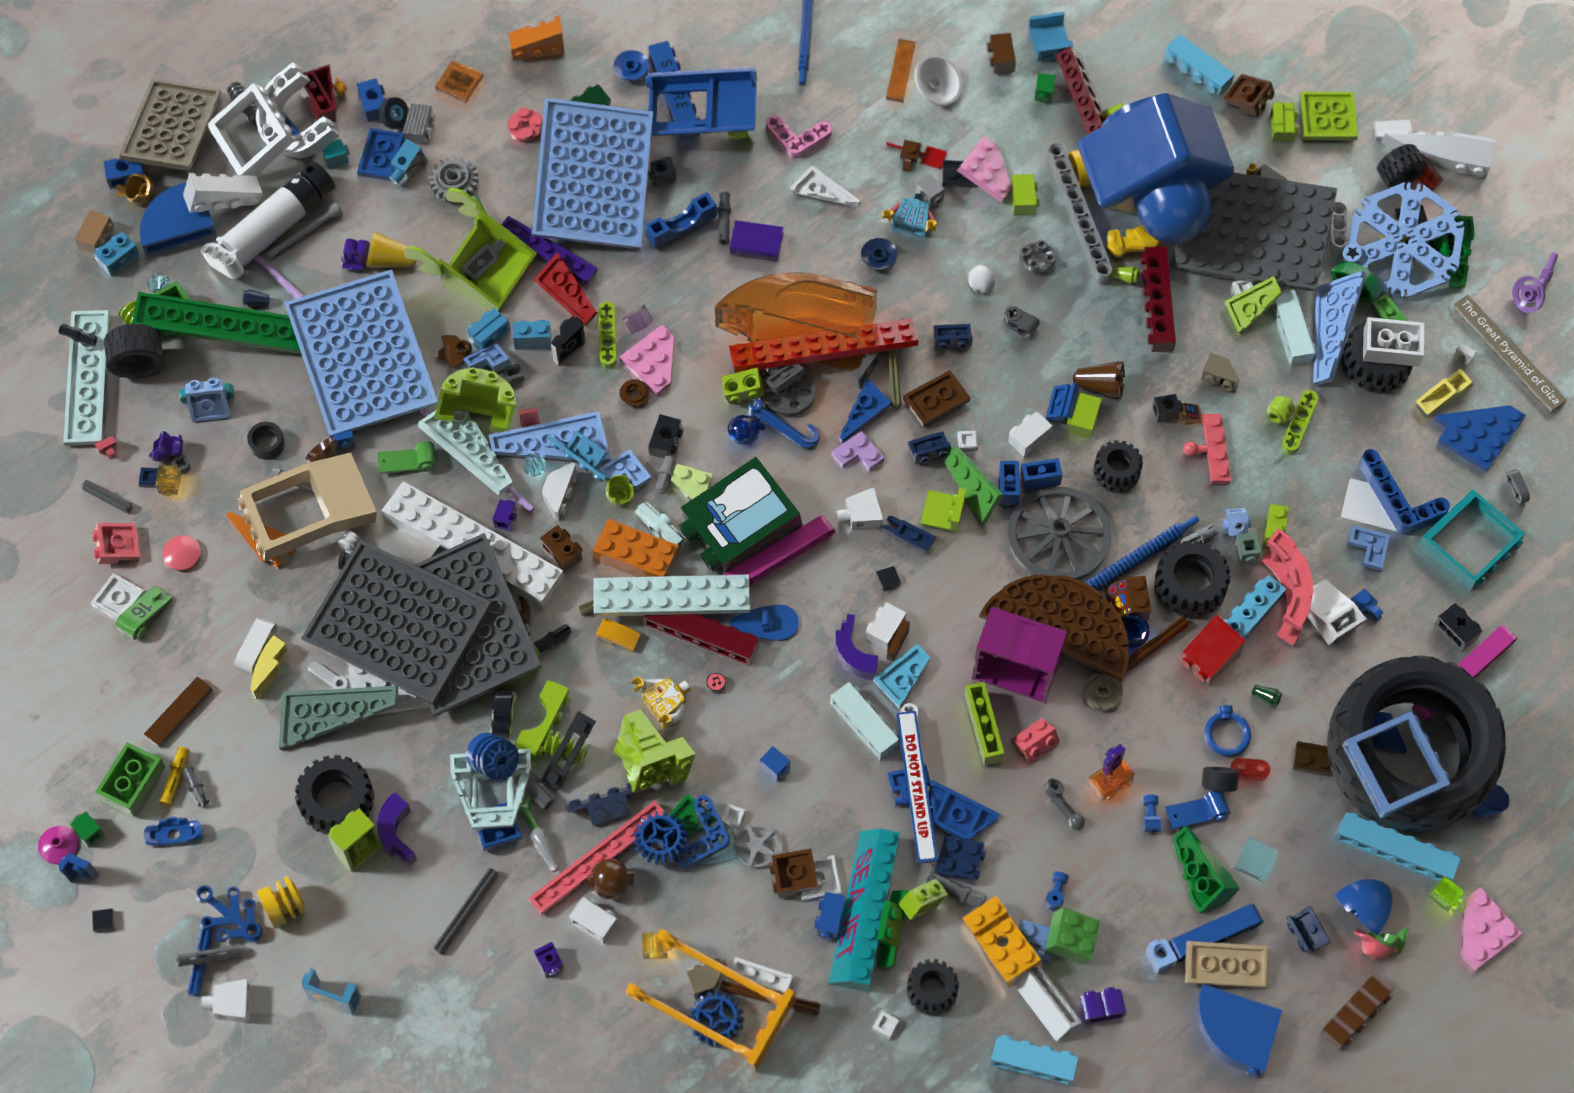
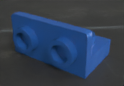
[58,852,99,883]

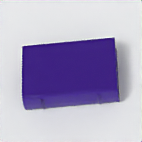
[730,220,784,261]

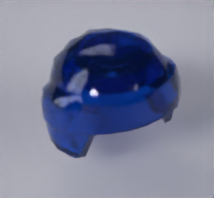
[727,415,765,445]
[1122,615,1150,648]

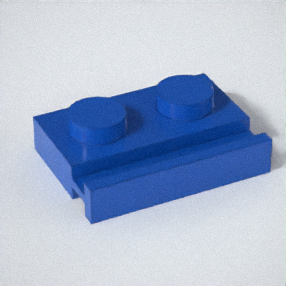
[1046,383,1080,422]

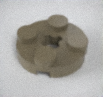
[1083,673,1123,713]

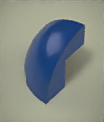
[1334,879,1392,935]

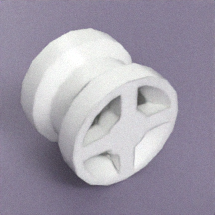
[337,530,360,554]

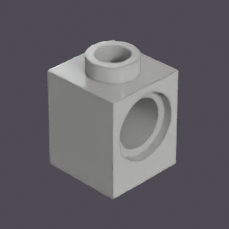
[916,174,945,208]

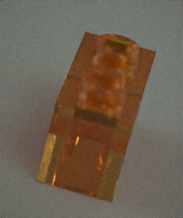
[1087,760,1135,802]

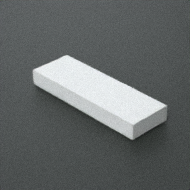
[730,957,793,994]

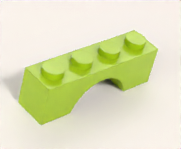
[514,680,572,763]

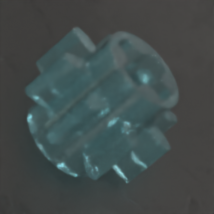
[147,273,170,294]
[522,454,547,477]

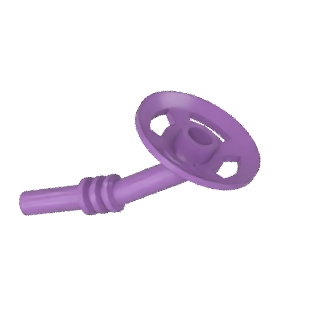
[1512,253,1558,313]

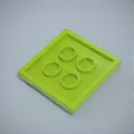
[1299,91,1358,140]

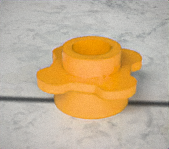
[332,77,347,98]

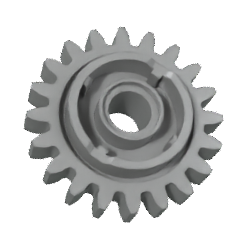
[429,156,479,203]

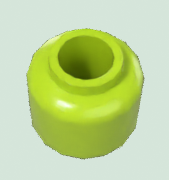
[1267,396,1295,423]

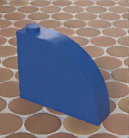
[140,181,217,256]
[1197,984,1282,1077]

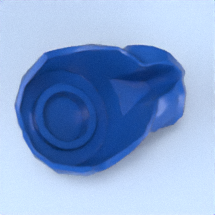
[1473,784,1510,819]

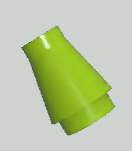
[1111,266,1139,284]

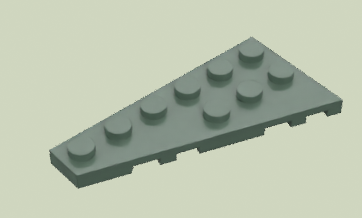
[279,686,398,751]

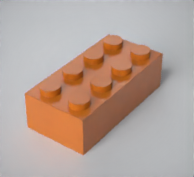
[592,519,679,577]

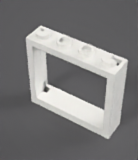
[207,83,296,176]

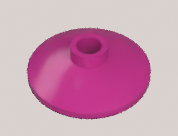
[38,826,79,864]

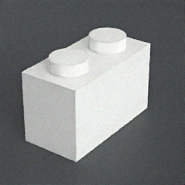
[1008,411,1052,457]
[866,602,907,651]
[569,897,618,944]

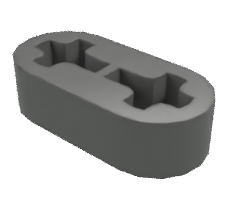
[1506,469,1530,504]

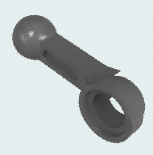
[1044,778,1085,830]

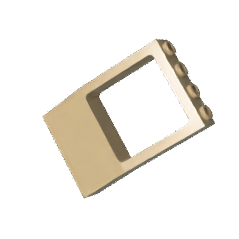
[238,453,377,561]

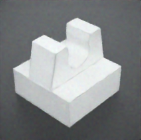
[1454,343,1477,365]

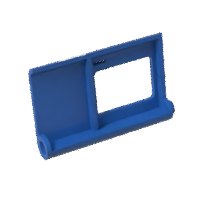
[645,67,757,136]

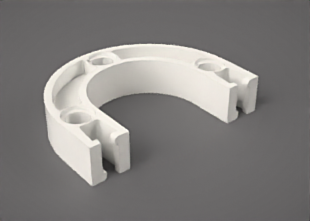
[256,62,340,158]

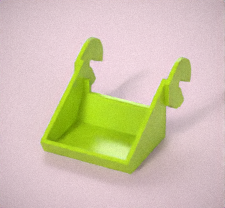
[405,188,537,310]

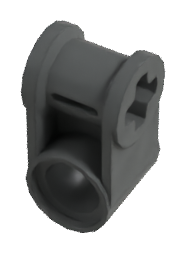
[1003,306,1040,339]

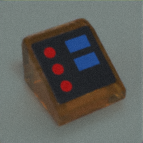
[1181,403,1202,425]

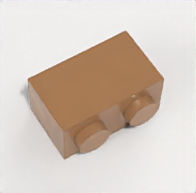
[74,210,114,254]

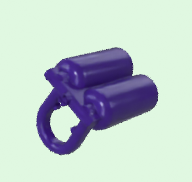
[341,238,370,271]

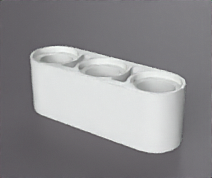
[1328,202,1348,256]
[234,617,277,674]

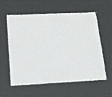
[1341,478,1406,532]

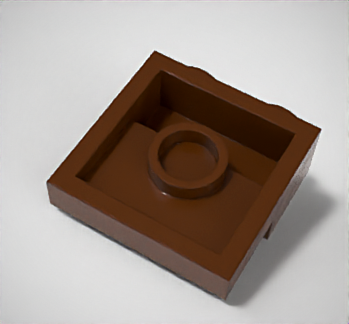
[1223,74,1275,116]
[769,848,818,898]

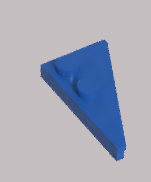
[839,378,892,443]

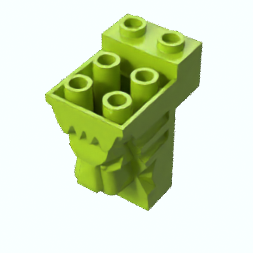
[613,709,695,792]

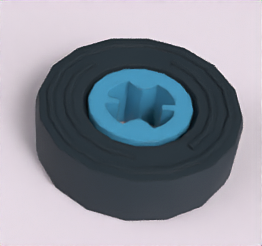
[379,97,409,130]

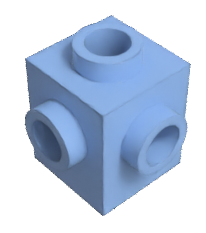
[1223,508,1251,538]

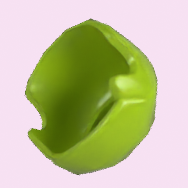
[605,474,634,506]

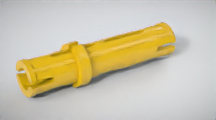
[159,746,190,806]

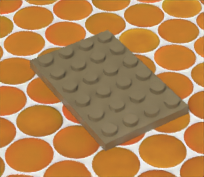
[119,78,221,171]

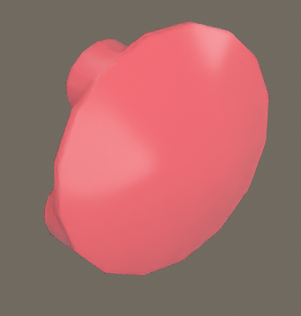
[162,535,201,571]

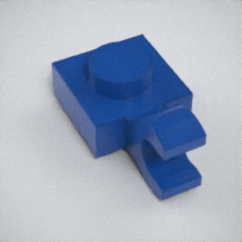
[1350,588,1384,622]

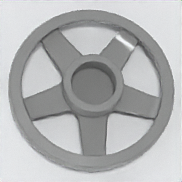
[734,824,779,868]

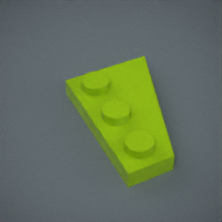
[1224,276,1283,335]

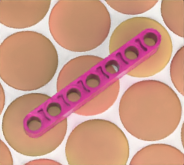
[723,515,836,587]
[1411,624,1518,722]

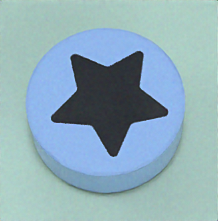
[1343,244,1362,263]

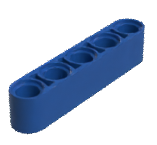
[1168,903,1264,963]

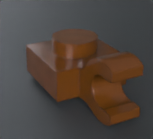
[900,140,922,172]

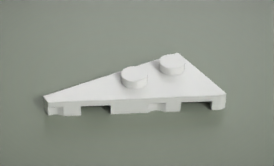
[790,166,860,207]

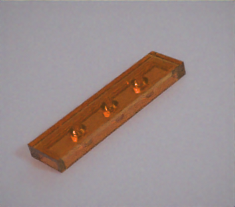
[886,39,916,103]

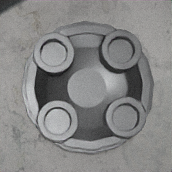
[1020,240,1056,273]

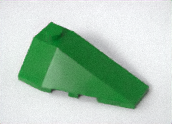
[1432,215,1475,288]
[1173,826,1240,914]

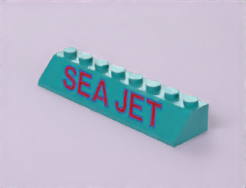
[828,828,900,992]

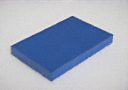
[357,128,404,181]

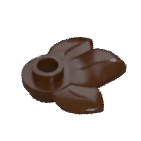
[435,335,472,367]

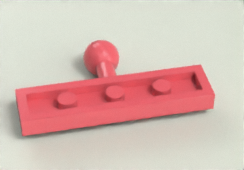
[1183,414,1231,484]

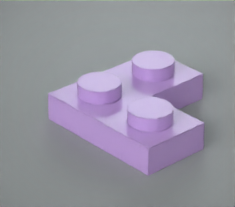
[831,431,884,471]

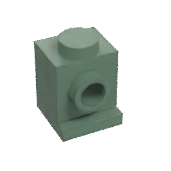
[1235,532,1262,564]

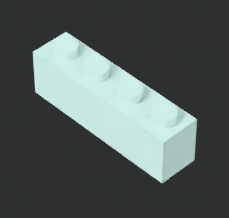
[1271,289,1316,366]
[830,682,899,760]

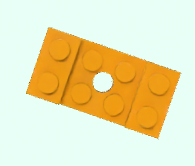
[963,896,1043,987]

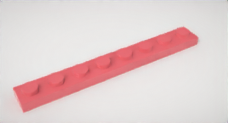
[529,801,668,916]

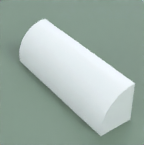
[1013,967,1082,1041]

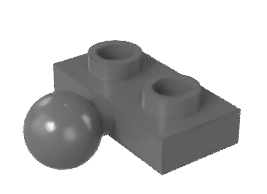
[764,364,806,394]

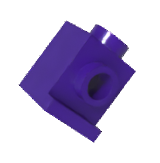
[493,499,518,532]
[534,942,564,977]

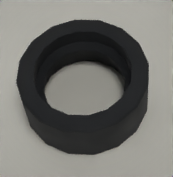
[247,421,285,459]

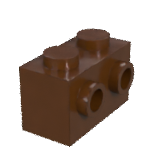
[986,33,1016,74]
[540,525,583,573]

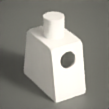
[836,488,883,530]
[201,979,250,1023]

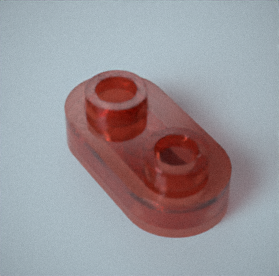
[1230,758,1270,781]

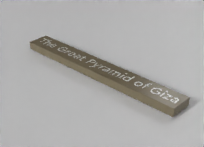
[1453,295,1566,412]

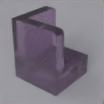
[623,304,653,334]

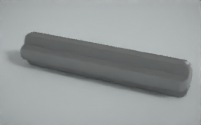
[81,480,132,513]

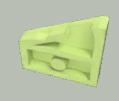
[671,464,713,499]

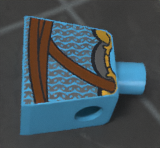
[390,139,428,185]

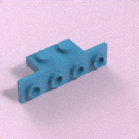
[546,431,610,482]

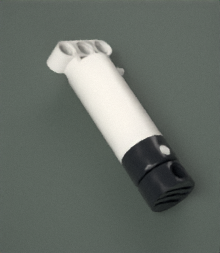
[201,161,336,279]

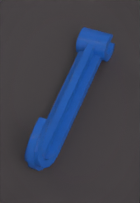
[748,399,820,448]

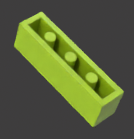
[964,681,1005,766]

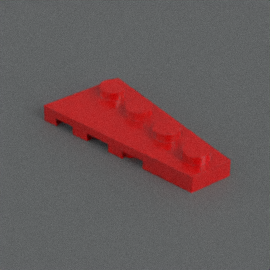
[533,253,598,326]

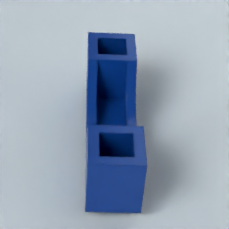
[645,192,717,249]

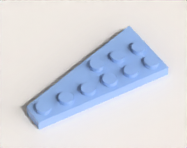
[1313,271,1366,386]
[489,411,611,463]

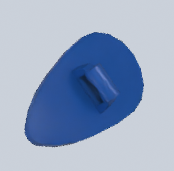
[729,604,799,641]

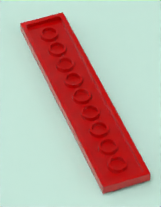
[729,319,919,373]

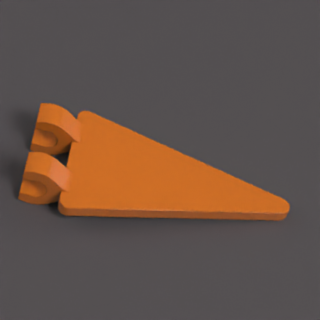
[226,512,296,568]

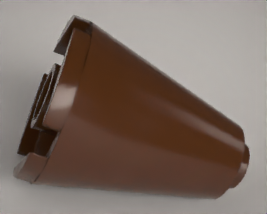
[1073,361,1125,398]

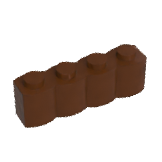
[1320,972,1394,1050]

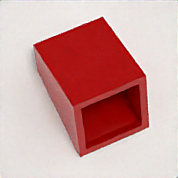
[1180,615,1246,685]

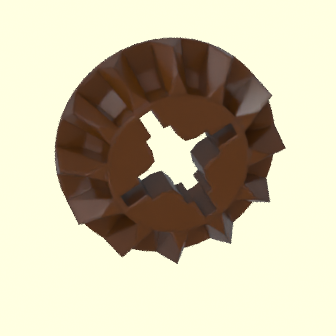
[619,379,649,407]

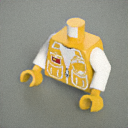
[630,676,691,729]

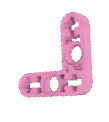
[766,115,832,158]

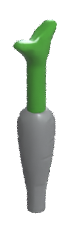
[519,797,559,873]

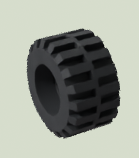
[1376,144,1427,189]
[1093,440,1143,493]
[906,959,959,1016]

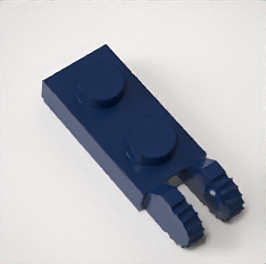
[881,516,936,555]

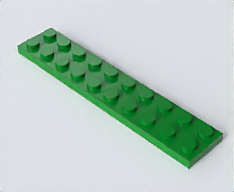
[132,292,301,354]

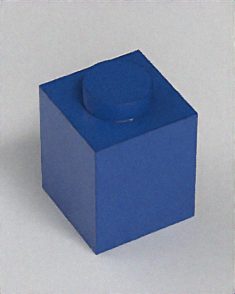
[759,746,791,781]

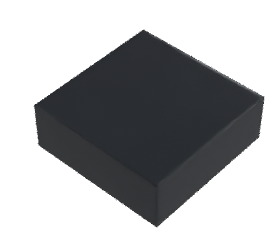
[876,566,901,590]
[92,908,115,932]

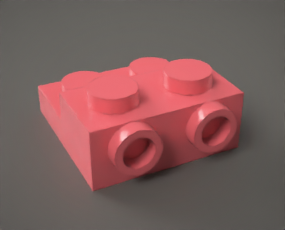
[92,523,140,564]

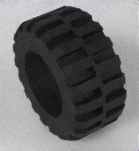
[1342,320,1413,392]
[1154,540,1231,618]
[295,755,374,835]

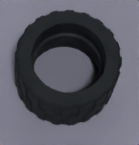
[104,324,164,379]

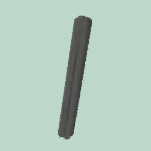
[433,868,498,955]

